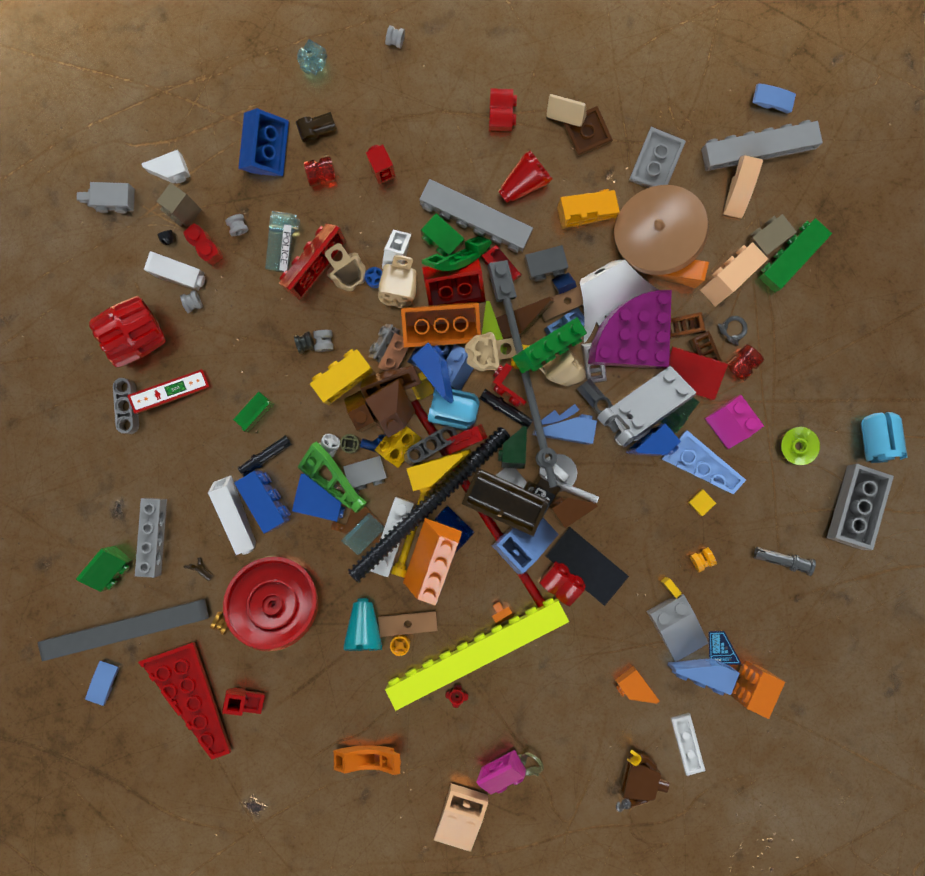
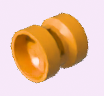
[690,547,717,573]
[390,634,410,656]

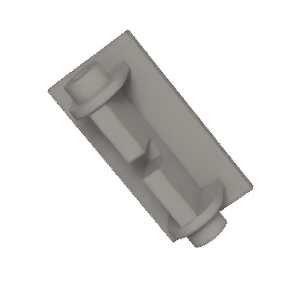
[368,324,400,363]

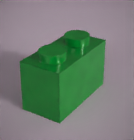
[421,213,465,257]

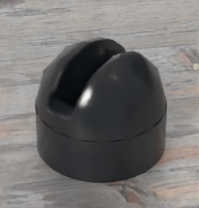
[157,230,174,245]

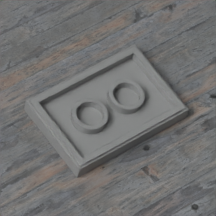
[629,127,686,188]

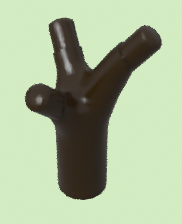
[184,558,213,581]

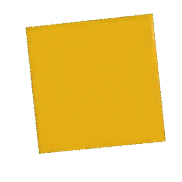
[688,489,716,516]
[661,577,681,598]

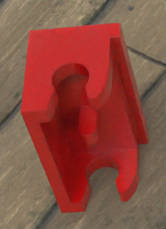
[482,245,522,282]

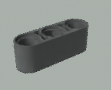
[404,426,457,465]

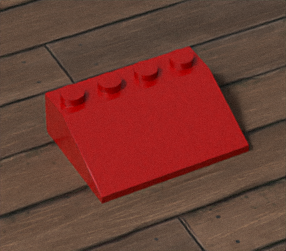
[279,223,347,301]

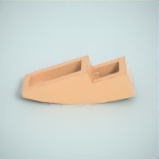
[723,155,763,219]

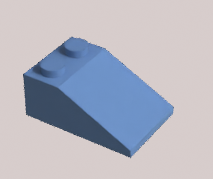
[532,414,597,445]

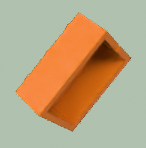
[731,661,785,719]

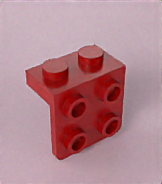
[491,363,526,407]

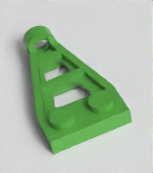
[298,441,367,513]

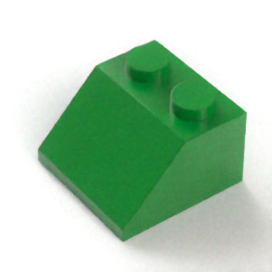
[76,546,132,592]

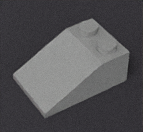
[646,594,709,662]

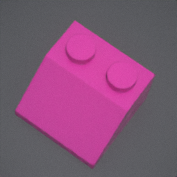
[705,395,764,449]
[476,750,526,795]

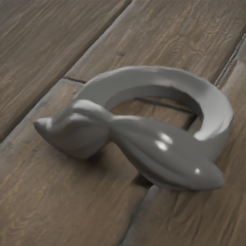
[718,316,748,346]

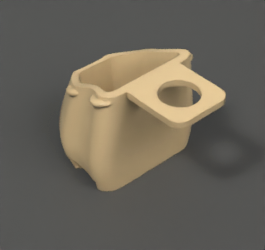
[325,243,366,291]
[378,255,417,308]
[464,332,516,371]
[539,349,586,386]

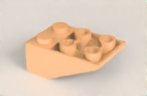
[434,783,488,852]

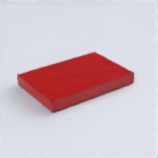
[664,346,728,400]

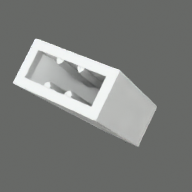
[144,251,205,291]

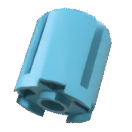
[428,388,480,431]
[861,412,907,463]

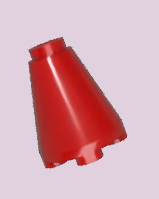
[498,150,553,203]

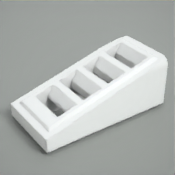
[581,343,607,383]

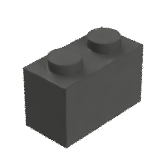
[524,245,568,282]

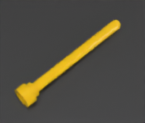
[390,491,429,578]

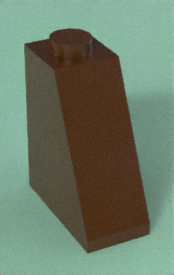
[344,390,378,433]

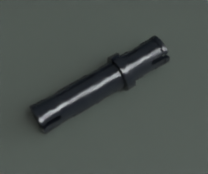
[479,389,533,429]
[237,435,292,477]

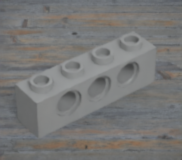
[135,498,167,578]

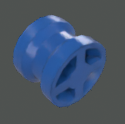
[365,267,382,288]

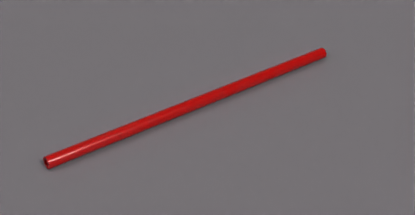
[411,399,556,631]

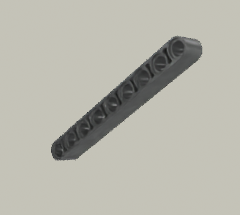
[37,599,209,661]

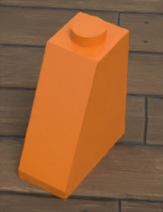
[652,260,709,288]

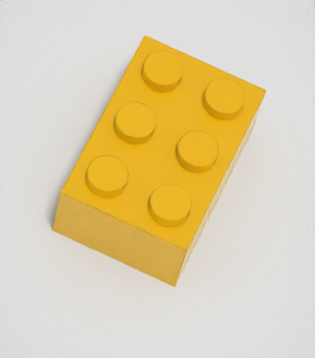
[310,349,374,405]

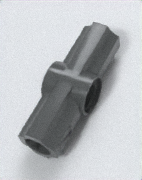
[577,378,619,433]

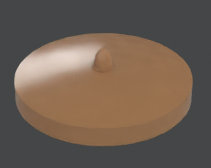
[614,185,709,275]

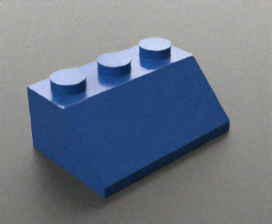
[238,108,289,177]
[626,424,681,456]

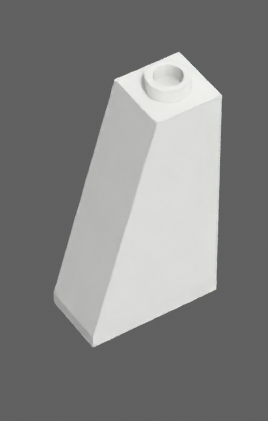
[208,476,256,555]

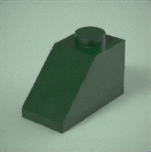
[498,426,527,469]

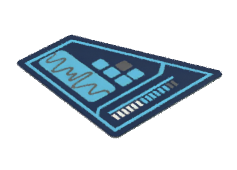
[709,631,741,665]

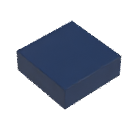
[551,272,577,294]

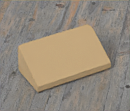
[547,94,586,127]

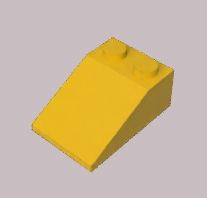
[407,449,471,493]

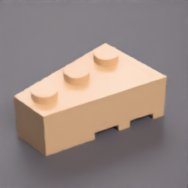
[700,242,768,307]

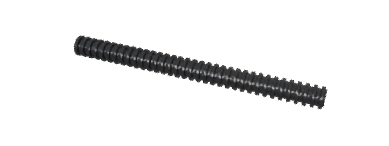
[348,427,510,583]

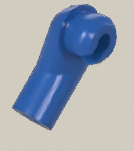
[360,434,386,452]

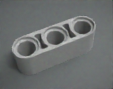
[113,378,139,434]

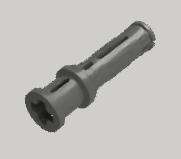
[754,547,816,576]

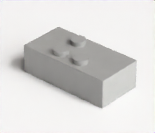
[827,464,894,550]

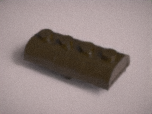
[462,468,550,537]

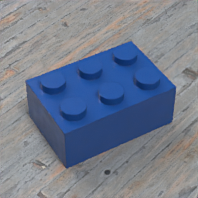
[234,471,291,534]

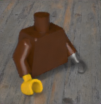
[616,750,669,812]

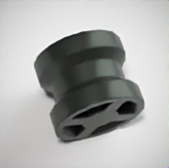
[294,331,315,354]

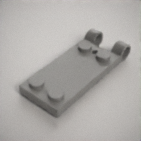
[597,366,696,447]

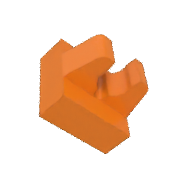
[492,602,514,625]

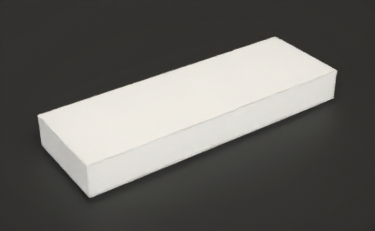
[671,713,705,776]

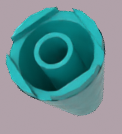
[343,598,382,651]

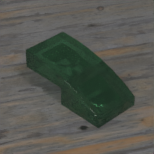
[661,397,699,434]

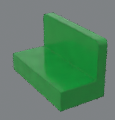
[233,391,274,433]

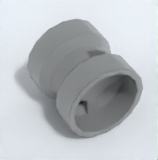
[313,330,334,352]

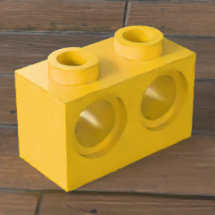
[375,426,421,468]

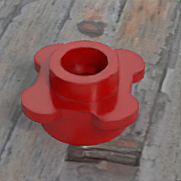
[445,684,468,708]

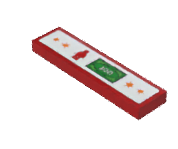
[127,369,209,414]

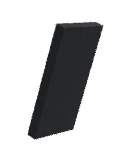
[545,527,629,606]

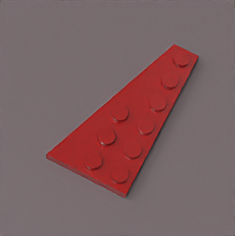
[138,641,231,760]

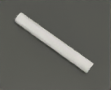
[545,475,599,503]

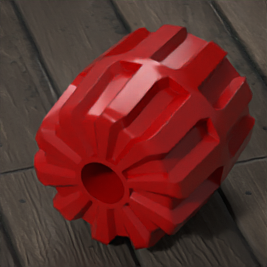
[89,296,166,368]

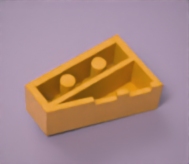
[557,189,620,229]

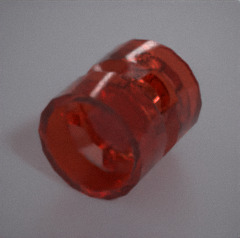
[304,156,336,186]
[727,344,764,381]

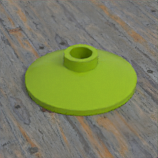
[781,427,820,465]

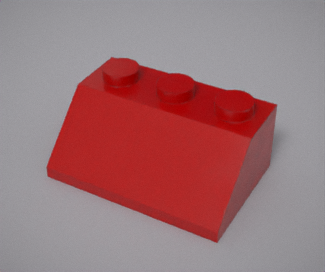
[422,258,486,306]

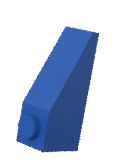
[411,343,454,403]

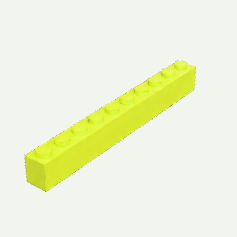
[385,598,569,711]

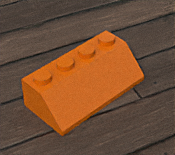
[401,302,481,348]
[403,518,462,606]

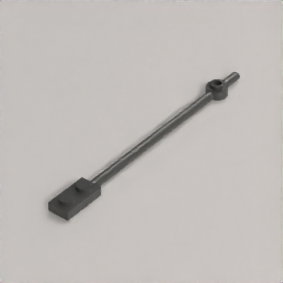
[488,260,557,488]

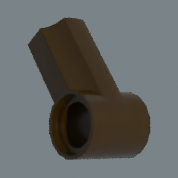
[296,112,336,142]

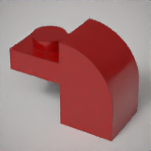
[222,688,265,716]

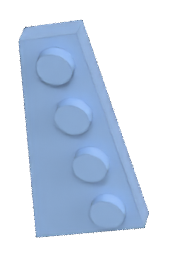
[661,430,746,494]

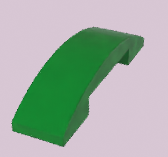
[422,235,492,271]

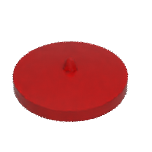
[223,557,318,651]

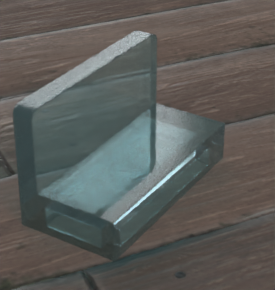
[341,512,385,555]

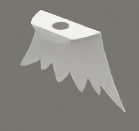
[580,260,659,343]

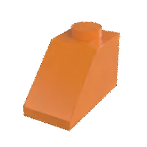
[615,666,660,704]

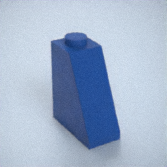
[292,473,346,522]

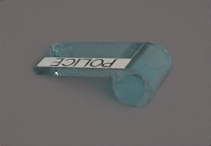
[265,211,300,272]

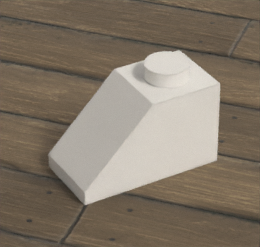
[142,150,191,183]
[382,230,411,269]

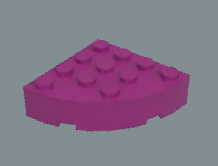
[588,290,672,369]

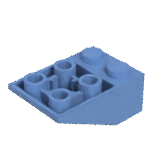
[407,344,474,390]
[492,518,559,574]
[668,658,740,696]

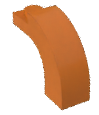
[333,745,401,775]

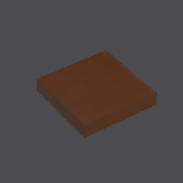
[562,106,613,157]

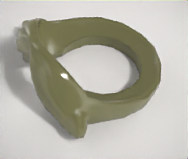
[517,752,544,777]

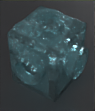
[297,39,328,75]

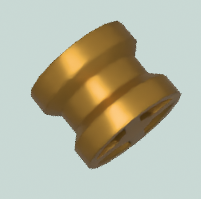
[210,611,229,635]

